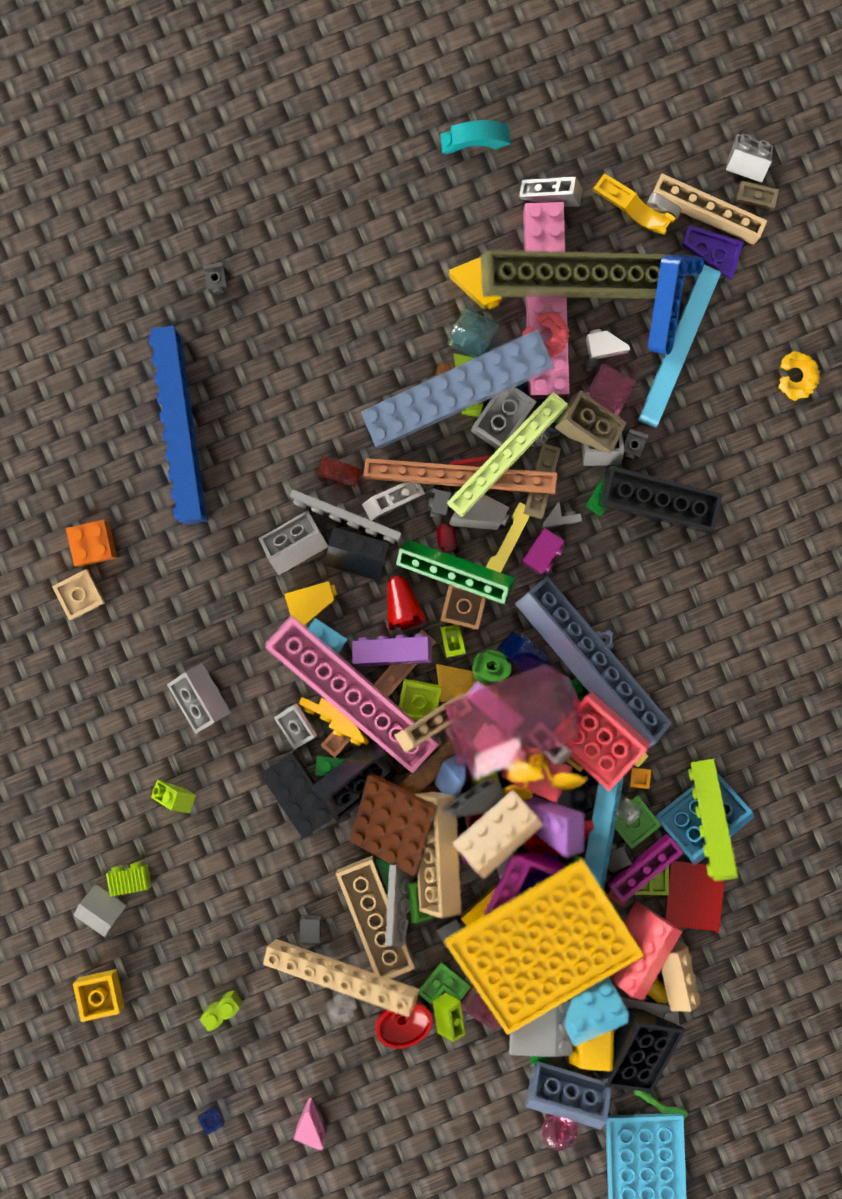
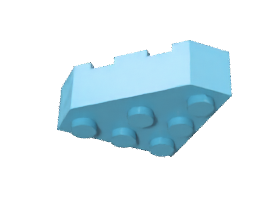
[565,976,628,1046]

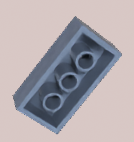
[525,1061,612,1129]

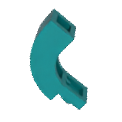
[440,120,511,155]

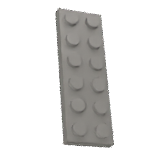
[290,489,402,544]

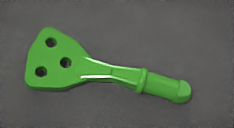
[633,1090,688,1120]

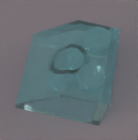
[447,308,500,358]

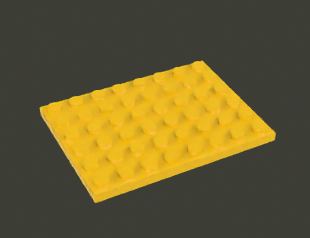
[445,859,644,1035]

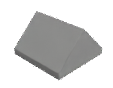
[274,702,319,750]
[74,883,127,937]

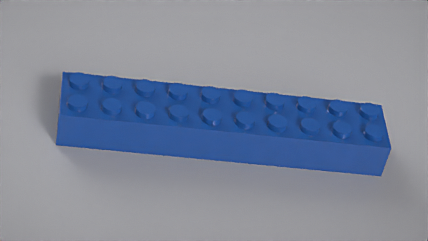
[149,325,208,525]

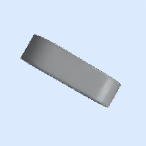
[647,193,681,220]

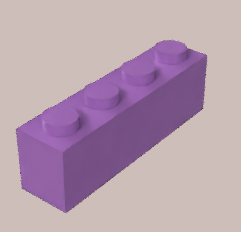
[352,634,432,667]

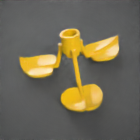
[503,748,587,801]

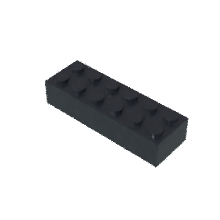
[598,466,723,533]

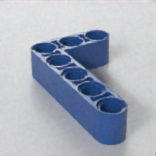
[648,255,704,355]

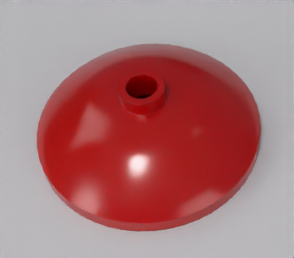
[375,1002,433,1049]

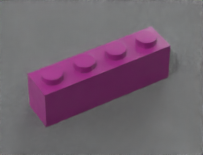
[607,834,683,902]

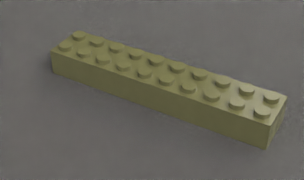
[480,250,668,299]

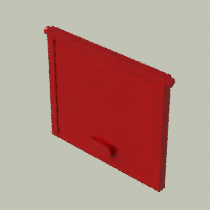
[664,860,725,933]

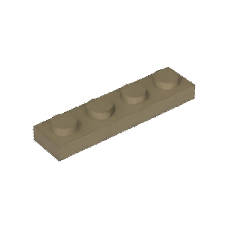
[523,443,561,519]

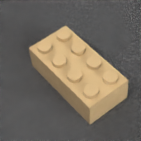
[453,790,543,879]

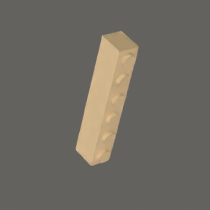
[652,174,767,245]

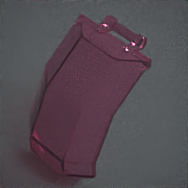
[444,665,585,780]

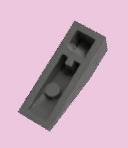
[442,777,505,817]

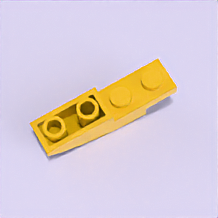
[299,697,369,746]

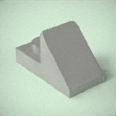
[542,502,582,529]

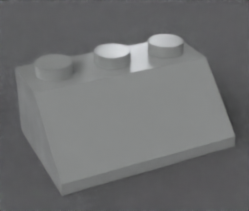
[258,510,328,575]
[167,663,231,734]

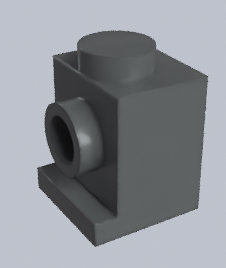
[203,262,229,295]
[623,429,648,461]
[428,488,451,519]

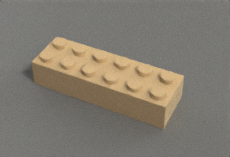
[414,792,462,918]
[336,856,415,979]

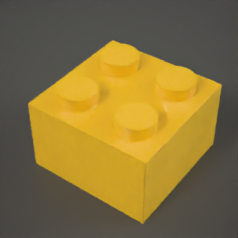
[73,969,125,1022]

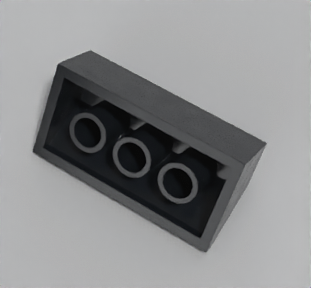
[312,739,396,822]

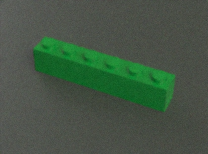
[396,540,515,604]

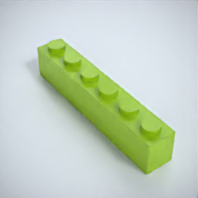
[688,759,738,882]

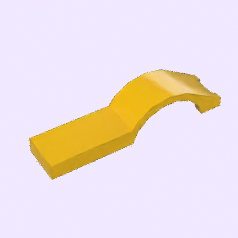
[593,173,676,235]

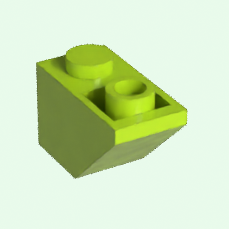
[151,780,196,813]

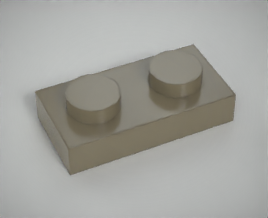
[736,181,779,210]

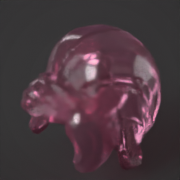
[541,1113,578,1151]

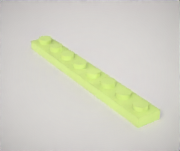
[447,392,568,517]

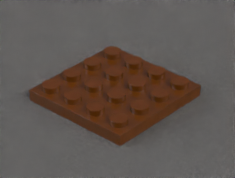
[350,773,438,877]

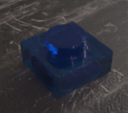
[197,1106,225,1135]

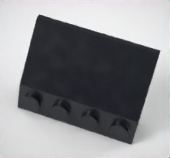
[596,1008,686,1092]

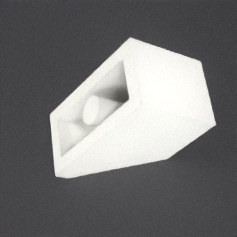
[585,329,630,361]

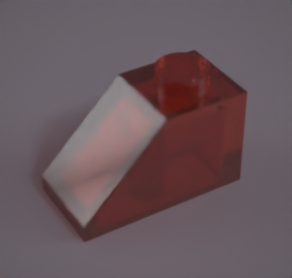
[317,457,360,487]

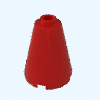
[387,575,426,631]

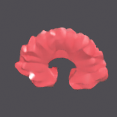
[522,312,570,357]

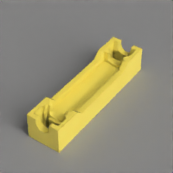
[486,502,530,573]

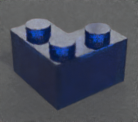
[497,631,551,683]

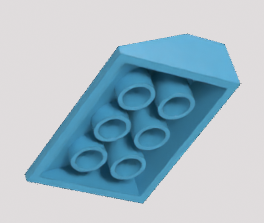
[655,773,754,866]

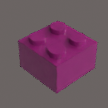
[520,528,564,575]

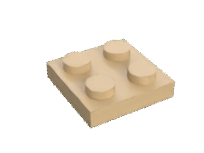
[52,569,105,621]

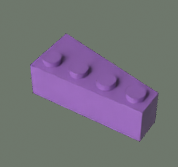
[523,795,584,857]

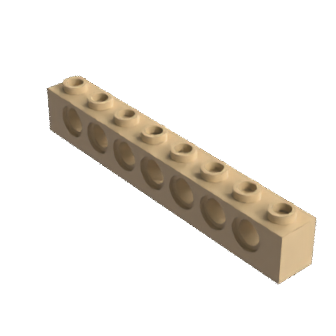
[263,939,420,1017]

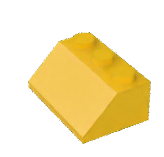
[569,1029,614,1071]

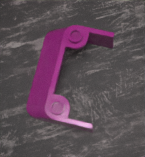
[484,852,566,916]

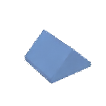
[435,751,468,799]

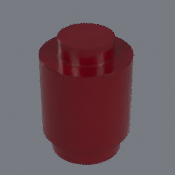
[435,523,458,552]

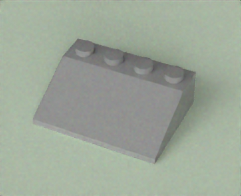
[509,997,573,1057]

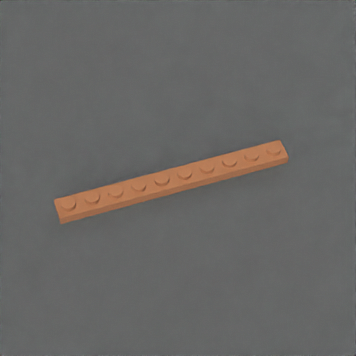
[363,458,557,494]

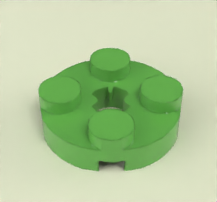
[472,650,511,687]

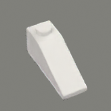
[362,482,425,521]

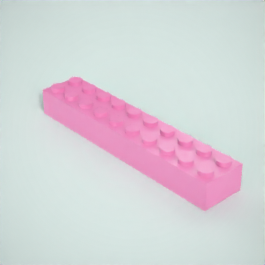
[523,202,569,399]
[266,614,438,773]

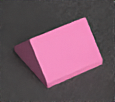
[294,1097,326,1150]

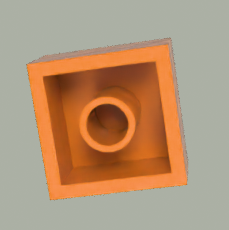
[66,520,117,567]

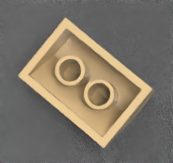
[661,940,700,1012]

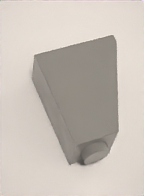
[449,494,509,530]

